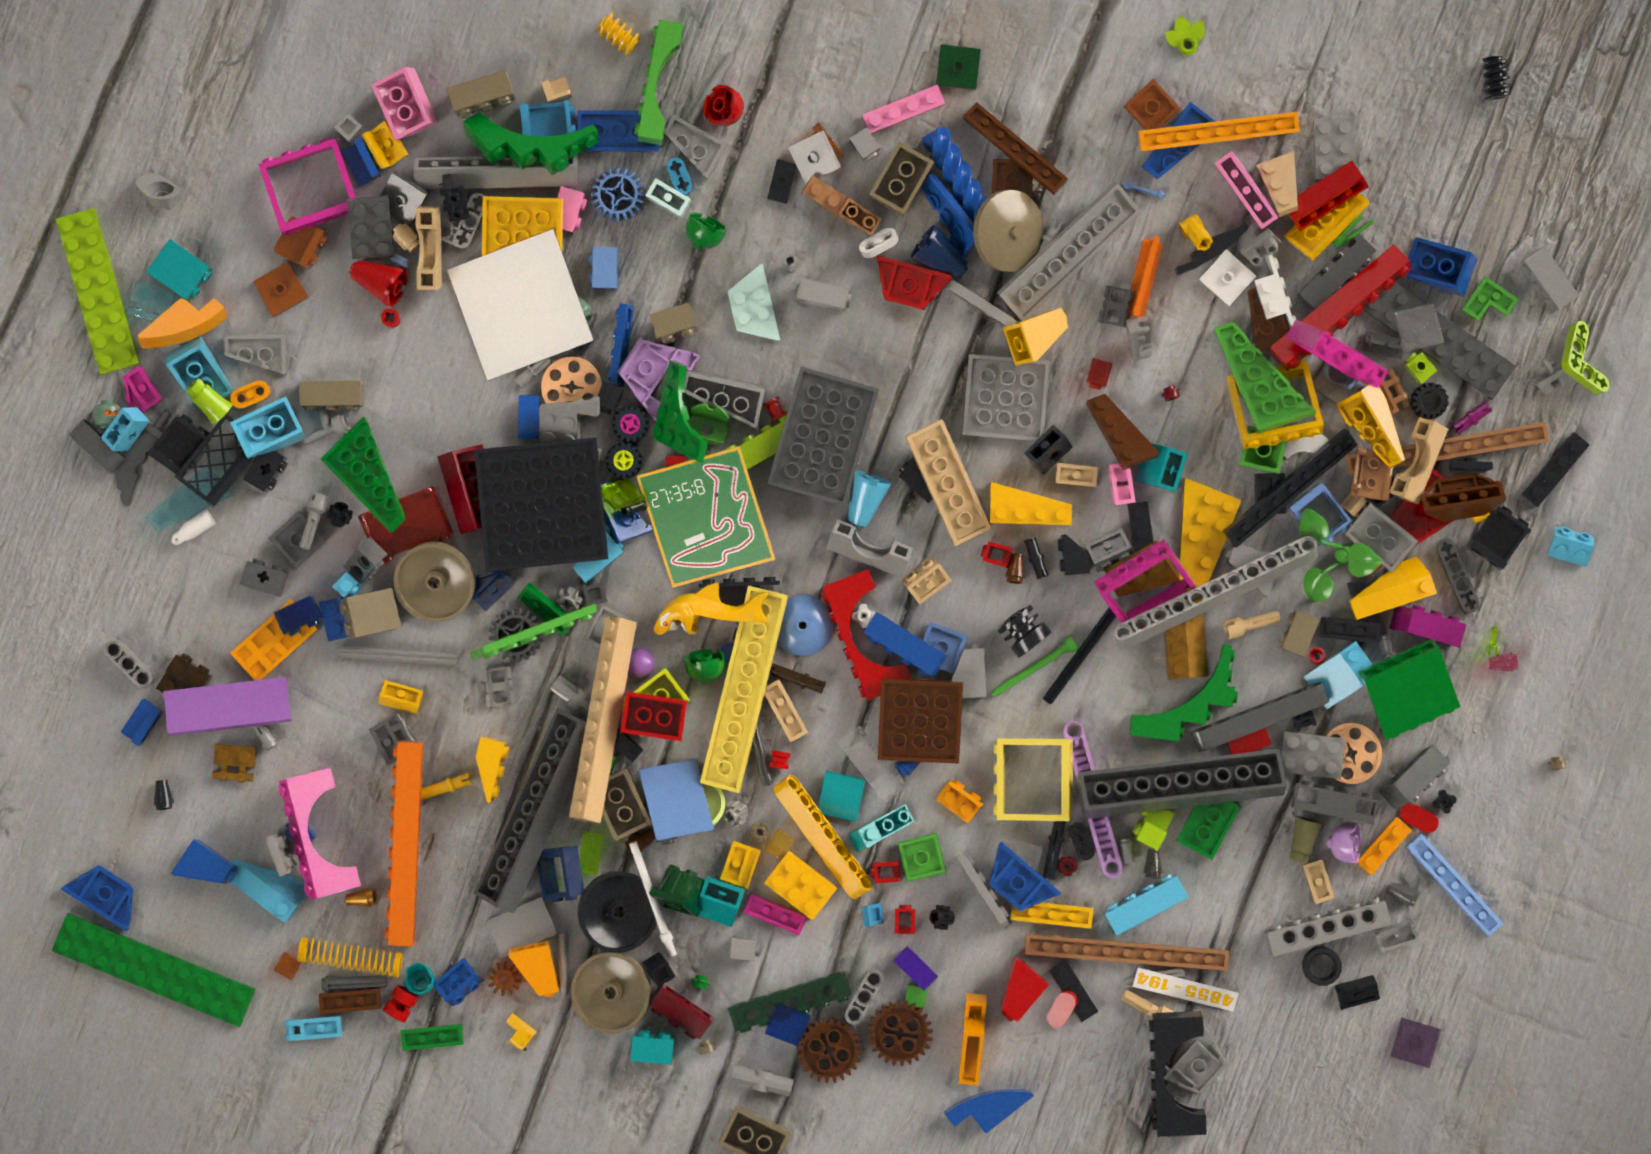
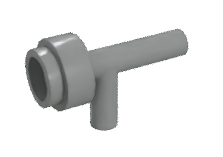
[304,410,350,444]

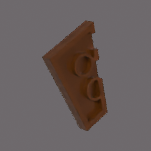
[1247,287,1290,352]

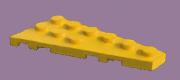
[1179,478,1242,603]

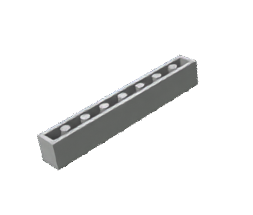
[413,156,579,190]

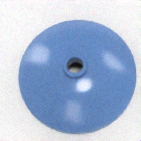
[777,595,833,656]

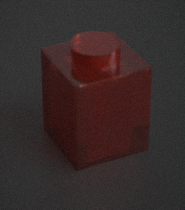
[1085,358,1113,390]

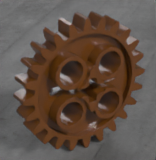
[867,999,933,1066]
[796,1016,862,1083]

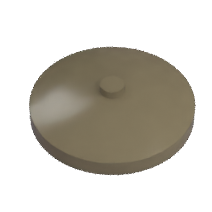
[973,190,1043,272]
[394,542,475,622]
[571,952,651,1034]

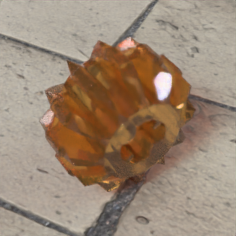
[487,961,522,996]

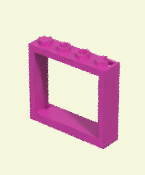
[258,138,356,236]
[1285,320,1388,389]
[1094,539,1197,629]

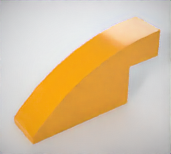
[137,297,227,348]
[958,993,987,1086]

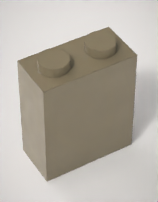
[340,588,401,639]

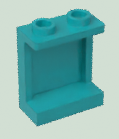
[146,239,212,301]

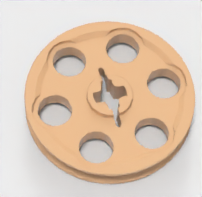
[541,357,602,417]
[1326,723,1382,784]

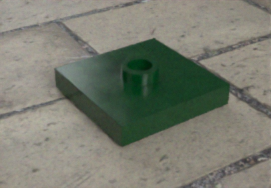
[936,44,981,90]

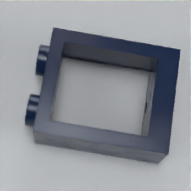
[537,845,585,902]

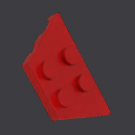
[876,255,953,310]

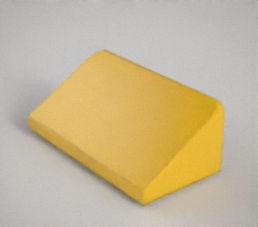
[378,680,424,714]

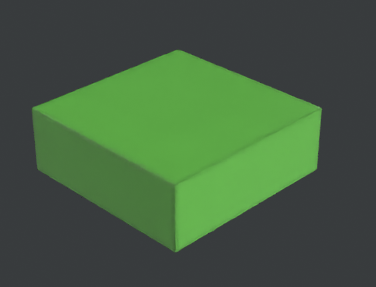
[904,984,928,1009]

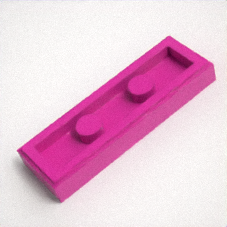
[743,893,807,935]

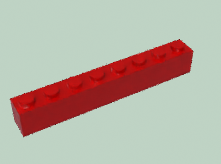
[1270,244,1411,372]

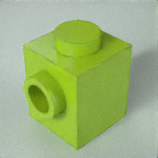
[1403,352,1438,385]

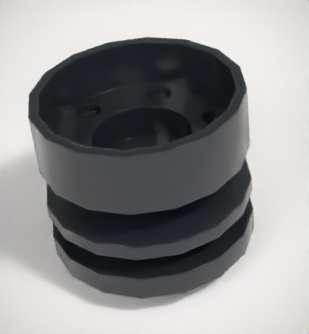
[998,605,1052,658]

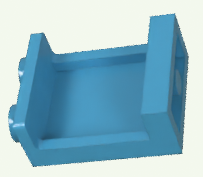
[520,100,576,137]

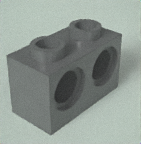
[344,537,387,583]

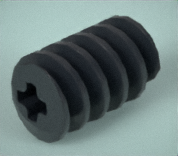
[1482,56,1511,100]

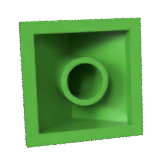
[1239,425,1287,474]

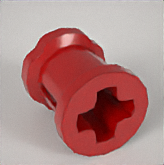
[381,308,401,328]
[763,396,787,423]

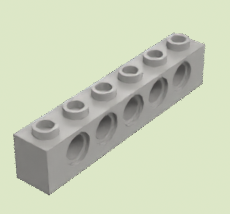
[1265,897,1392,957]

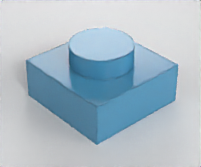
[861,903,884,927]

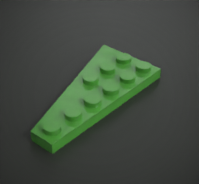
[470,604,597,660]

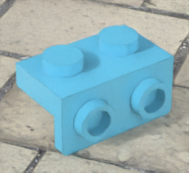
[1547,526,1594,567]

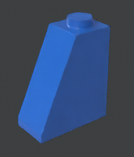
[171,839,238,884]

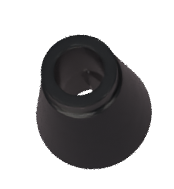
[153,780,174,810]

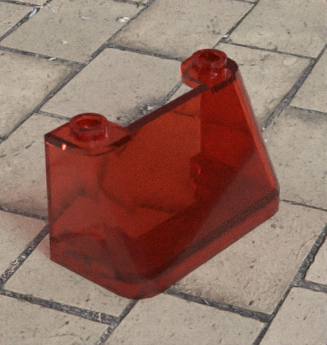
[357,486,454,564]

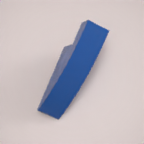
[944,1089,1034,1133]

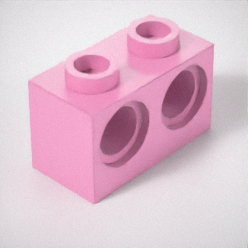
[1107,464,1136,506]

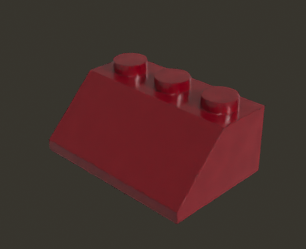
[650,984,714,1040]

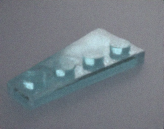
[145,464,234,533]

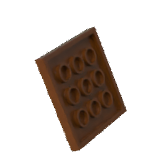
[877,678,963,764]

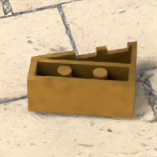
[1104,540,1180,597]

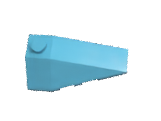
[231,858,307,923]

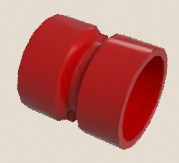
[382,985,420,1023]

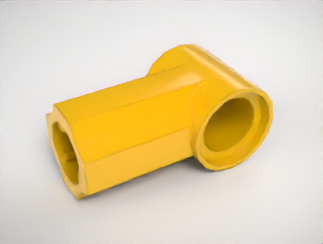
[1178,213,1213,251]

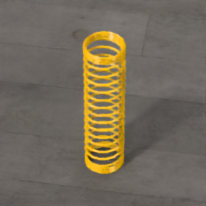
[297,937,403,978]

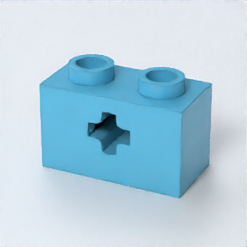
[101,407,149,452]

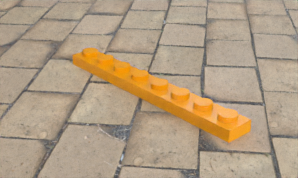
[1138,112,1300,151]

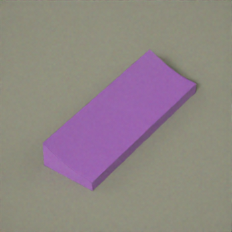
[163,677,292,737]

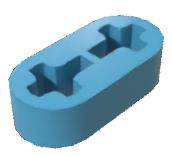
[667,157,693,195]

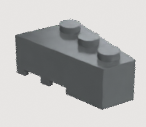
[1378,744,1450,809]

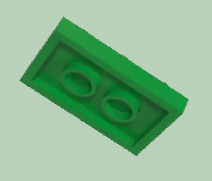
[1176,802,1241,860]

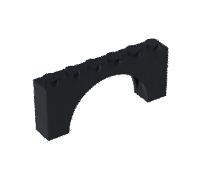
[1149,1011,1207,1137]

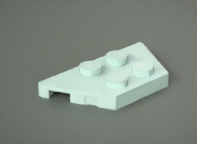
[727,264,780,341]

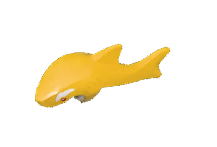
[653,582,768,635]

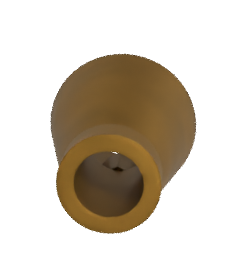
[345,887,377,907]

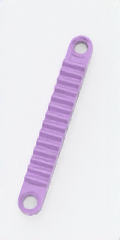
[1063,721,1122,878]

